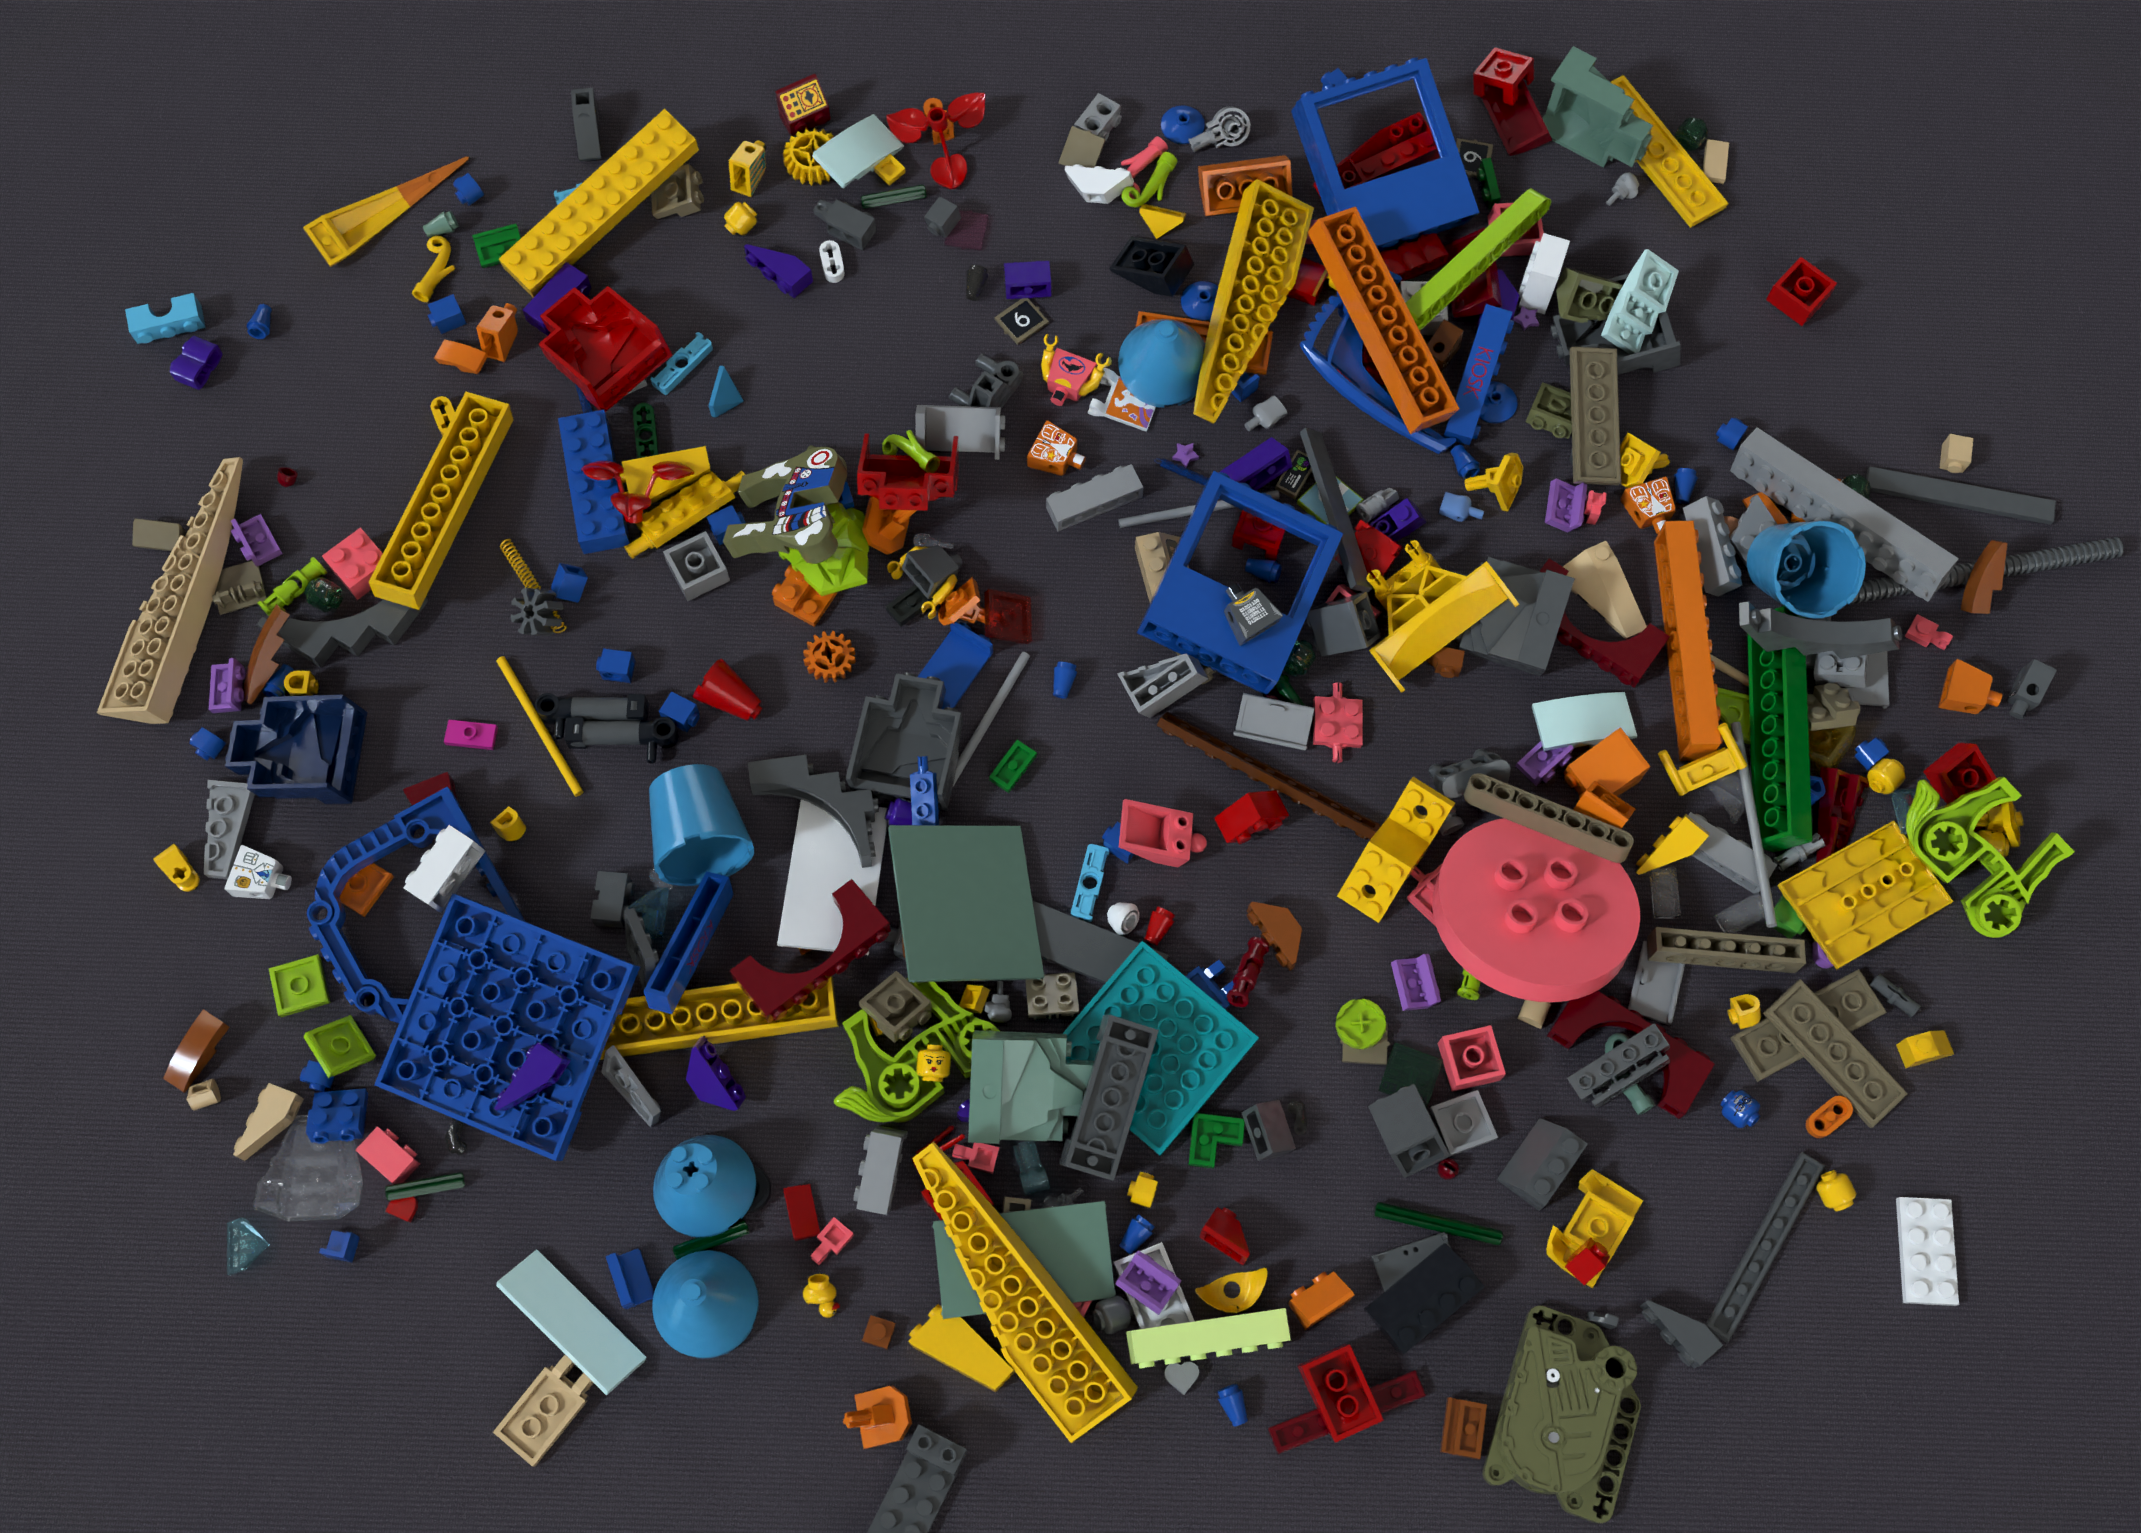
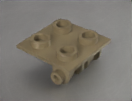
[212,561,267,615]
[1025,972,1079,1020]

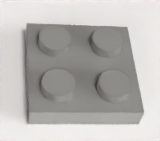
[1430,1090,1498,1156]

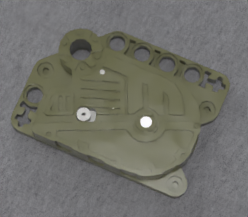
[1483,1306,1641,1524]

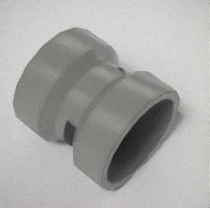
[1440,805,1464,836]

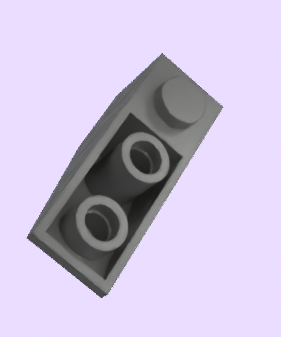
[571,88,602,161]
[1639,1300,1723,1369]

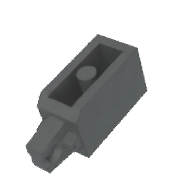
[813,199,876,251]

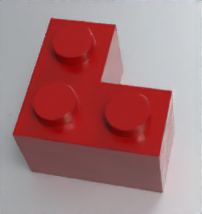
[1214,790,1289,844]

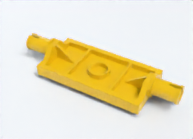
[624,471,745,559]

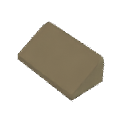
[132,518,186,551]

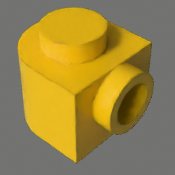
[284,671,319,696]
[490,806,526,841]
[1728,994,1761,1030]
[1127,1172,1158,1208]

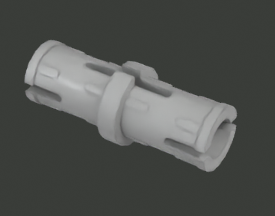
[1773,833,1825,871]

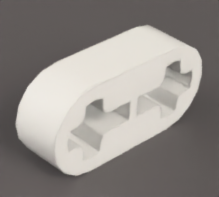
[819,240,845,283]

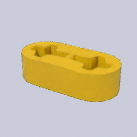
[430,396,455,436]

